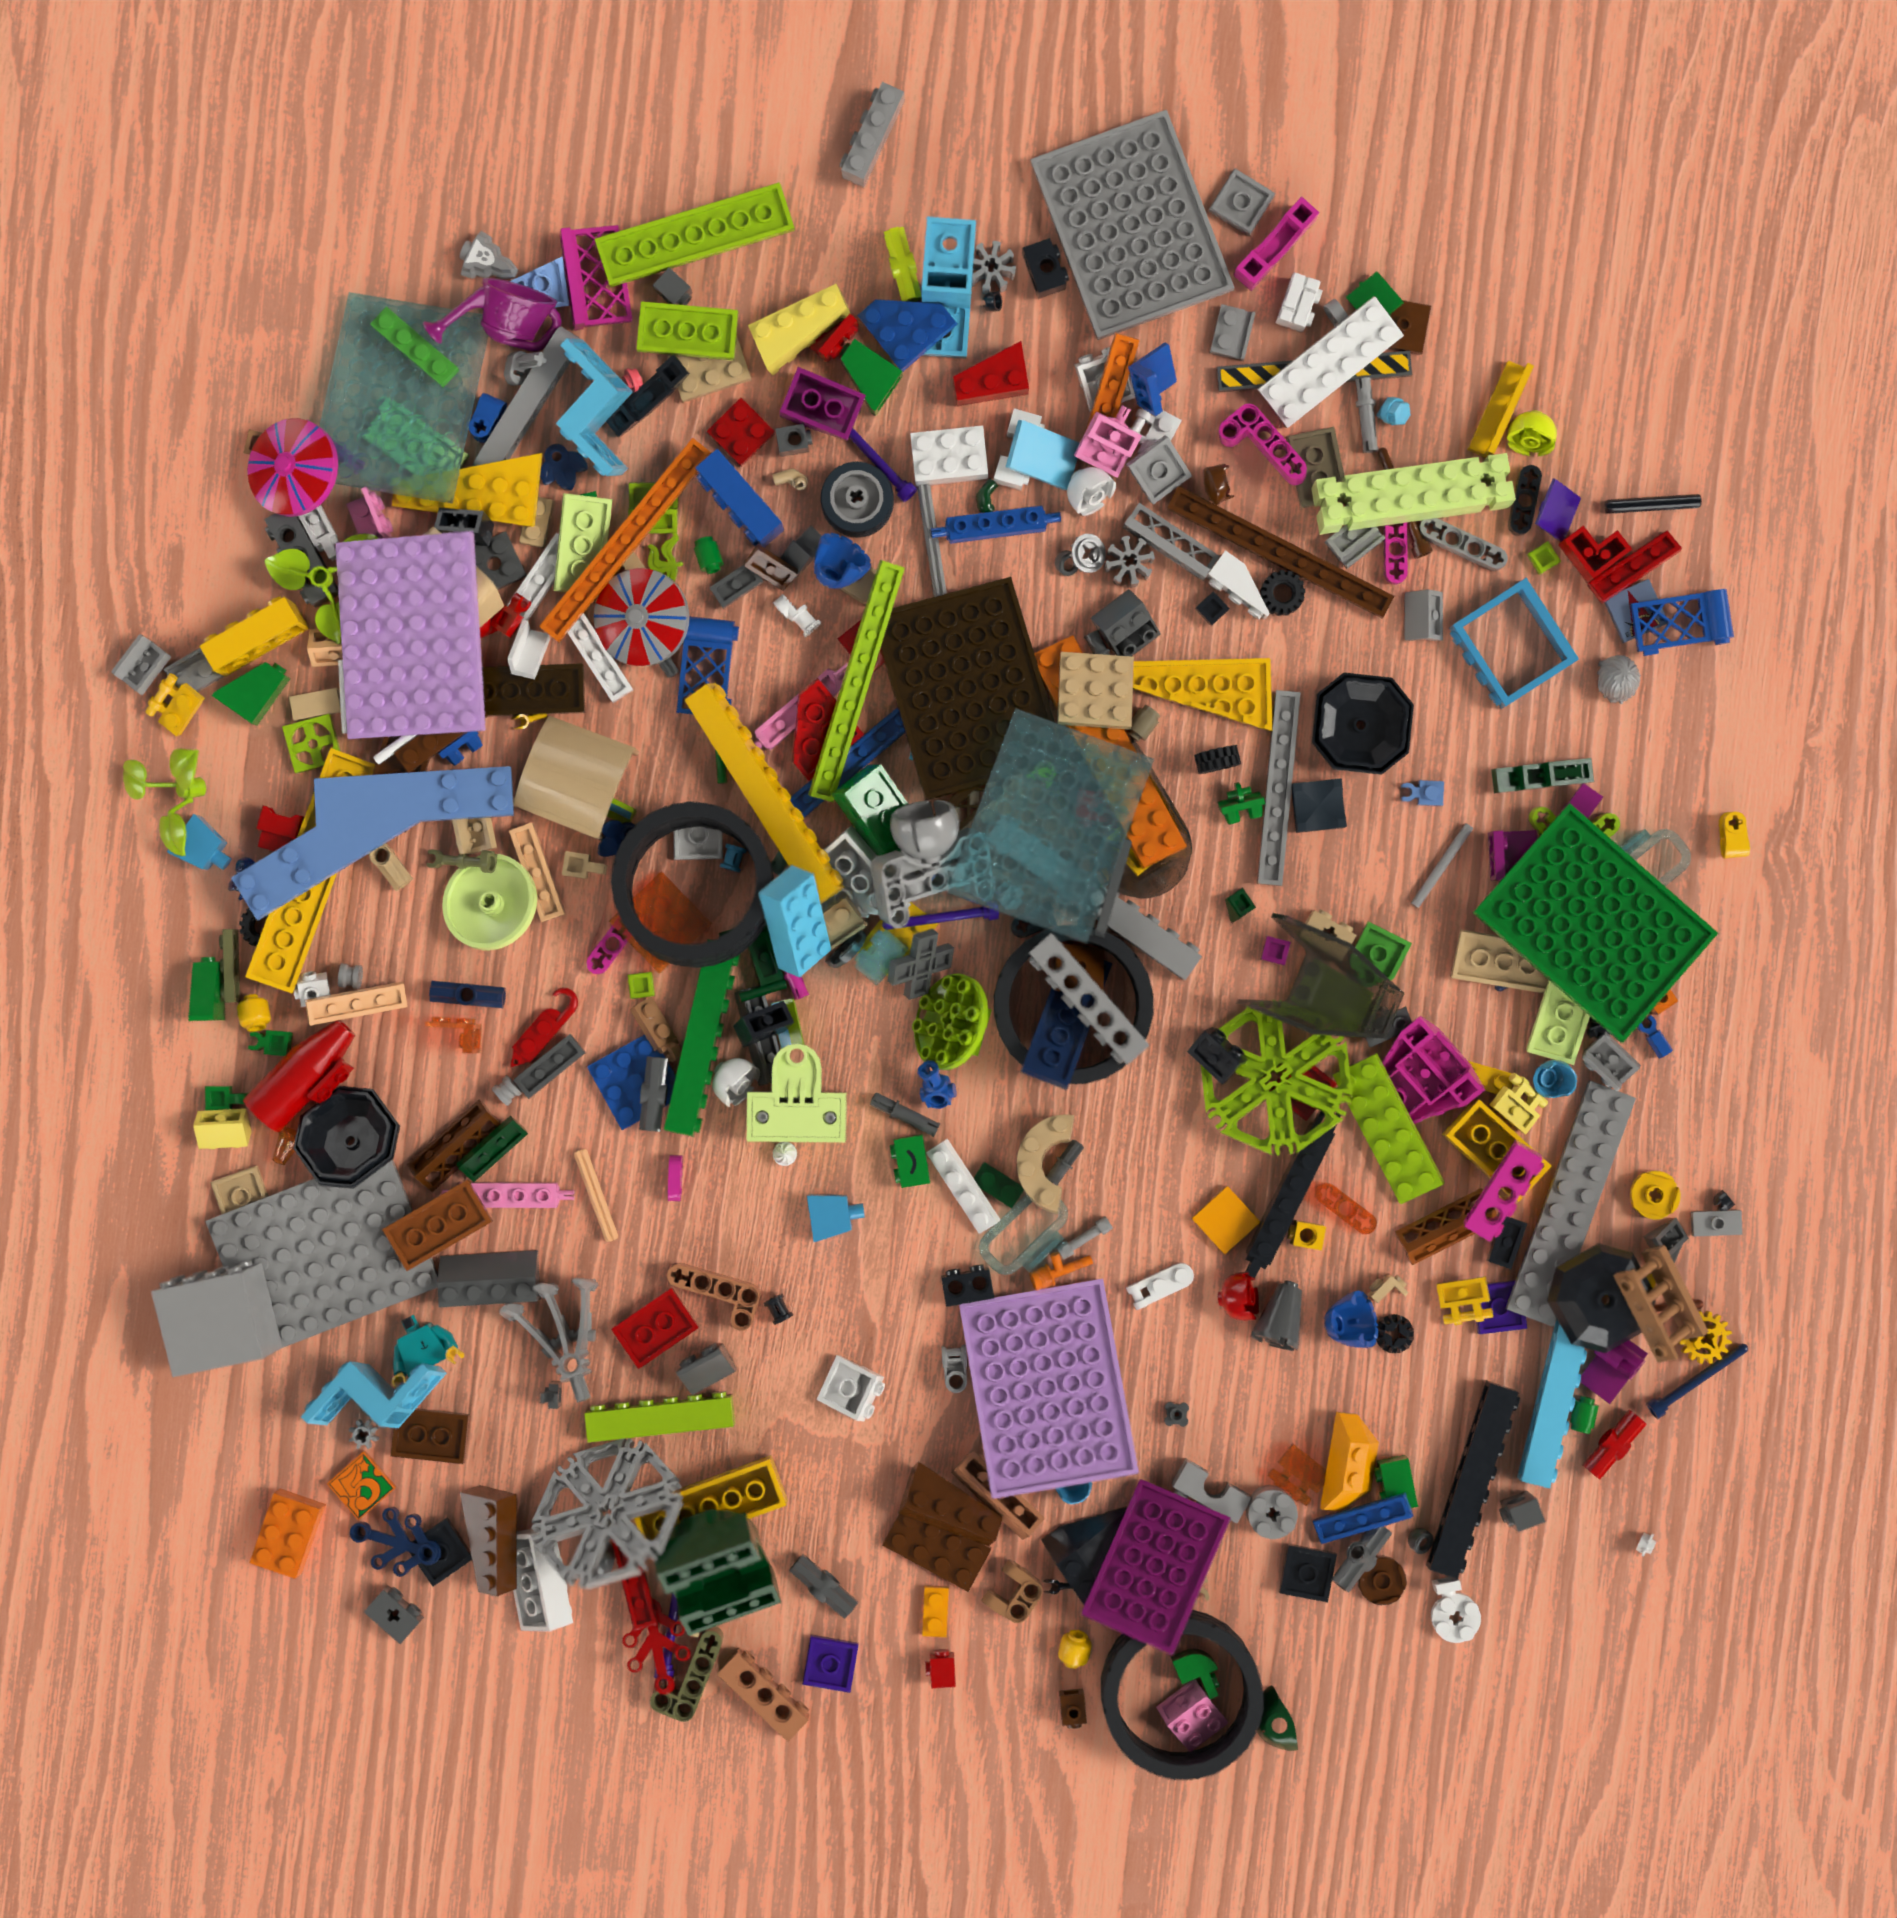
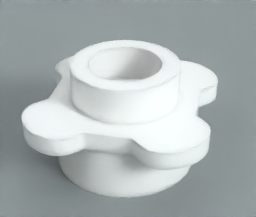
[1636,1533,1657,1557]

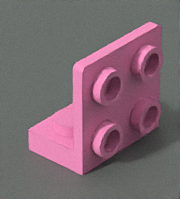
[346,487,394,539]
[1156,1679,1228,1752]

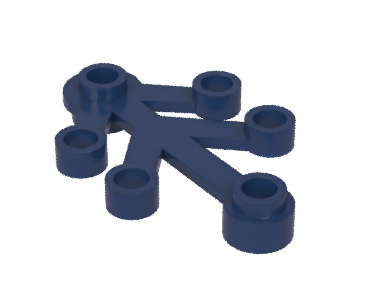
[350,1507,441,1577]

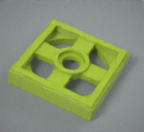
[282,714,341,774]

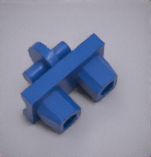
[438,731,483,766]

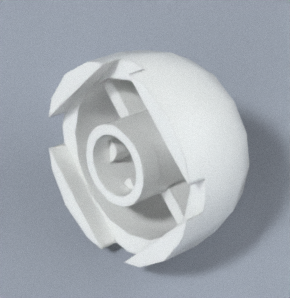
[1067,467,1116,516]
[712,1058,760,1107]

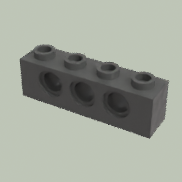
[264,513,339,608]

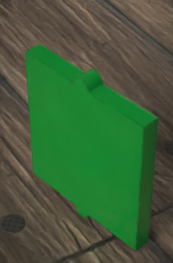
[1346,271,1404,317]

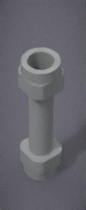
[1056,1216,1113,1259]

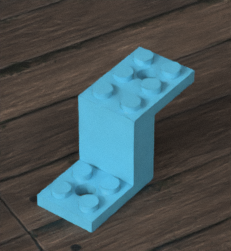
[921,217,976,359]
[556,338,633,476]
[301,1361,447,1428]

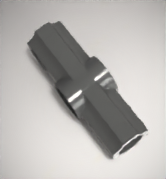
[639,1056,668,1132]
[1331,1526,1392,1593]
[789,1554,858,1619]

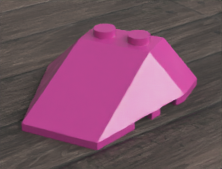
[1382,1016,1485,1124]

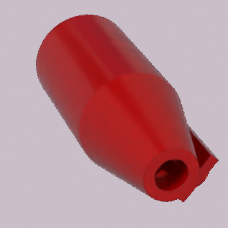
[243,1020,355,1133]

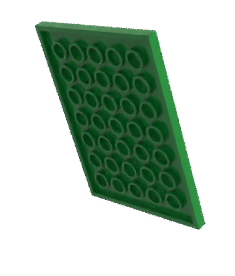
[1473,803,1718,1043]

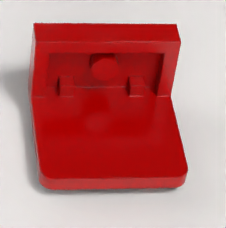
[809,314,859,363]

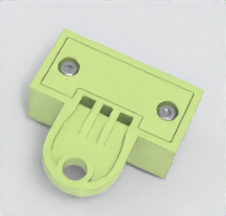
[747,1043,847,1143]

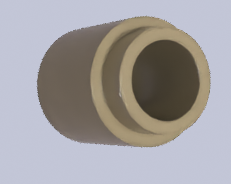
[1127,705,1160,742]

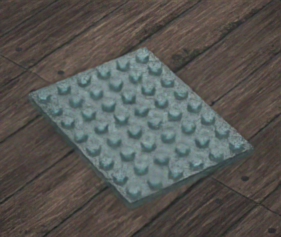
[319,292,488,503]
[947,708,1154,944]

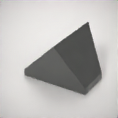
[1643,1218,1689,1264]

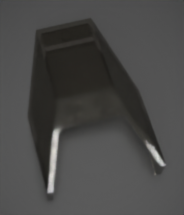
[1236,913,1405,1039]

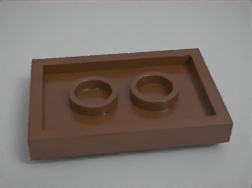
[390,1408,470,1464]

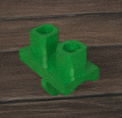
[1217,782,1265,825]

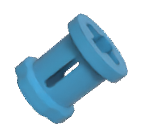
[719,843,747,873]

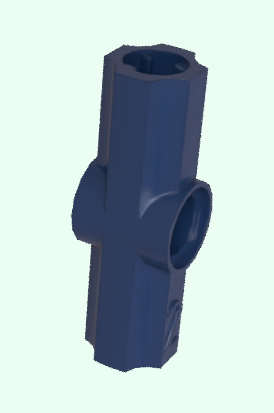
[429,981,506,1009]

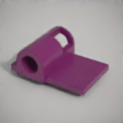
[1580,1340,1648,1404]

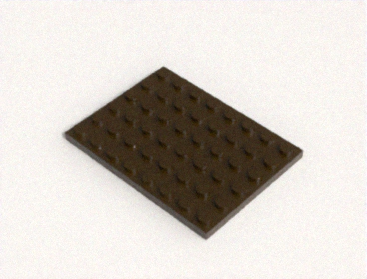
[880,577,1066,801]

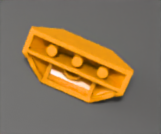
[1320,1412,1379,1511]

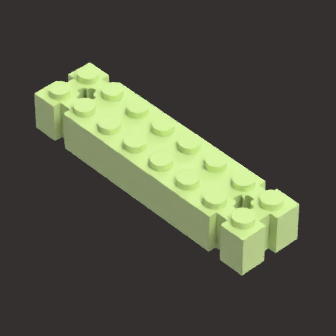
[1311,453,1516,535]

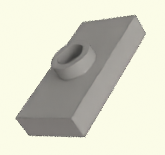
[1691,1210,1743,1237]

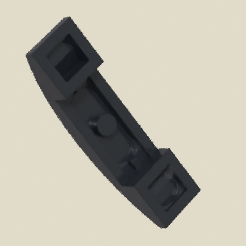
[606,354,690,437]

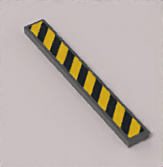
[1216,351,1412,393]

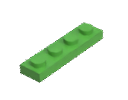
[370,306,459,388]

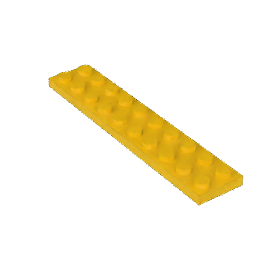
[245,748,375,994]

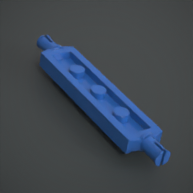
[931,506,1061,544]

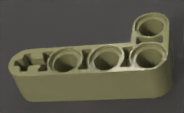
[650,1626,724,1722]

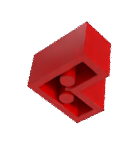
[1558,525,1632,583]

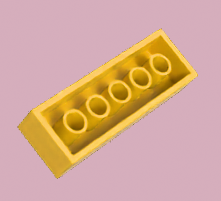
[634,1455,788,1541]

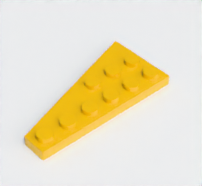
[392,453,543,527]
[1133,658,1272,732]

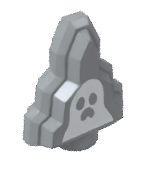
[460,231,519,279]

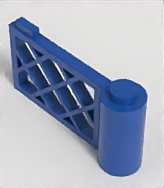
[1630,589,1734,656]
[676,616,739,714]

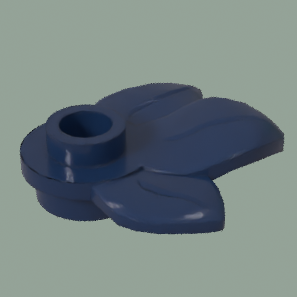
[540,444,588,491]
[598,820,635,857]

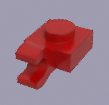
[490,592,532,638]

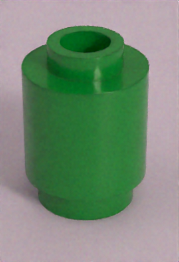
[694,536,724,574]
[1570,1396,1599,1434]

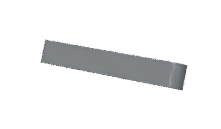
[473,326,581,466]

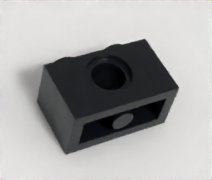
[1022,238,1069,299]
[733,1001,794,1048]

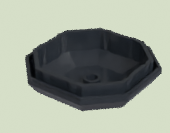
[1311,672,1414,775]
[293,1086,400,1189]
[1547,1243,1656,1353]

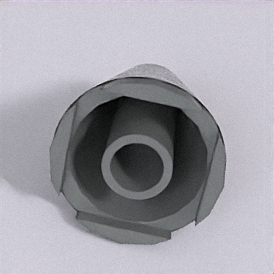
[1251,1280,1302,1351]

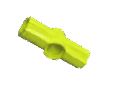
[884,227,922,302]

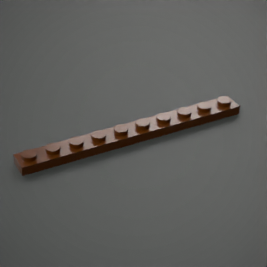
[1167,486,1394,619]

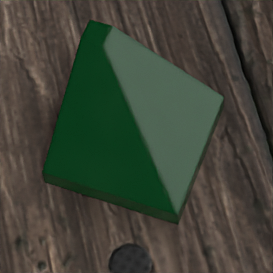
[1225,888,1256,923]

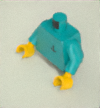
[392,1315,465,1389]

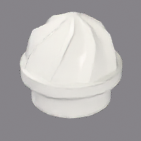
[773,1142,797,1166]

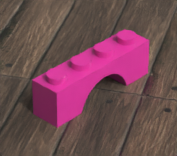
[1233,196,1320,291]

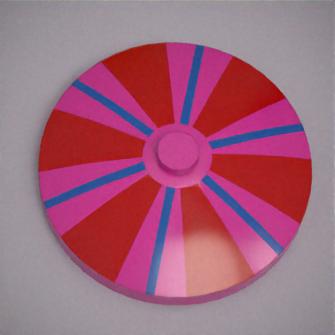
[247,418,338,517]

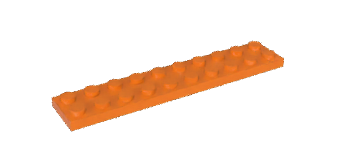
[1034,635,1187,869]

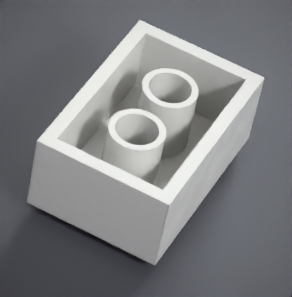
[910,426,988,487]

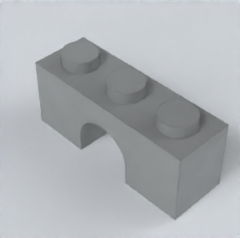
[1171,1458,1252,1524]

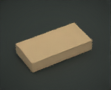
[289,688,341,721]

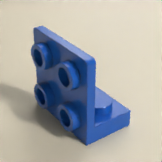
[1129,342,1177,417]

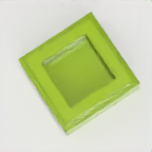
[1527,541,1561,575]
[628,972,655,999]

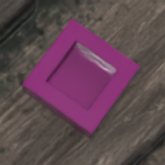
[1260,936,1291,966]

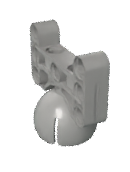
[871,800,995,928]

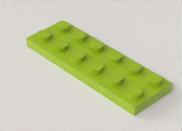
[1332,1053,1445,1205]

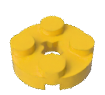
[1630,1170,1681,1220]

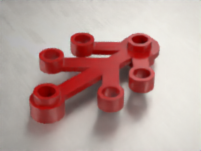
[622,1598,691,1695]

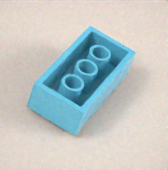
[759,865,831,978]

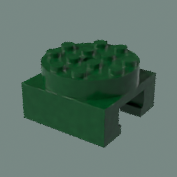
[653,1509,782,1636]

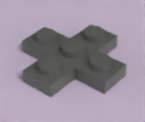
[887,929,954,1000]

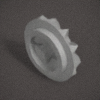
[1069,534,1106,573]

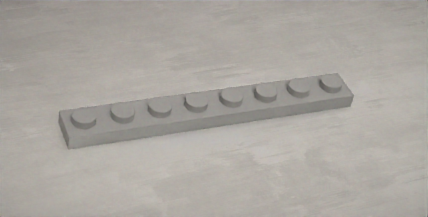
[1257,690,1301,886]

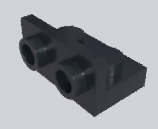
[1187,1027,1248,1085]

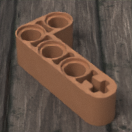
[667,1263,761,1331]

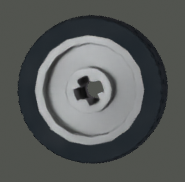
[821,461,894,538]

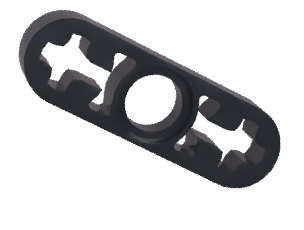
[1508,465,1542,536]

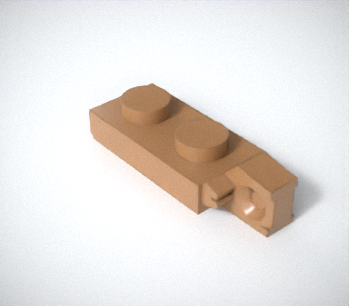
[630,997,682,1064]

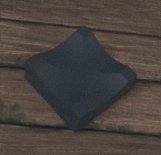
[1291,778,1347,833]

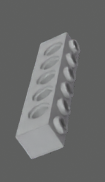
[1029,933,1150,1065]

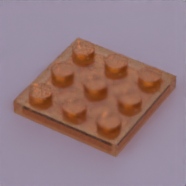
[609,871,712,974]

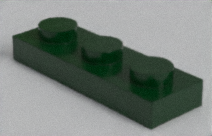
[456,1115,528,1182]

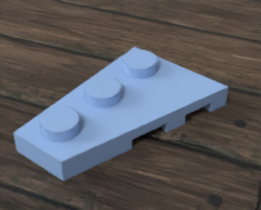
[510,256,570,307]

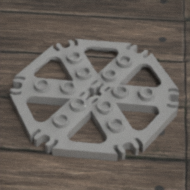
[531,1438,683,1590]

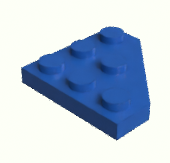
[857,299,958,372]

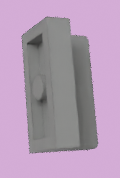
[1405,589,1443,641]

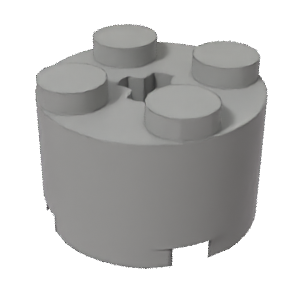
[1246,1485,1298,1539]

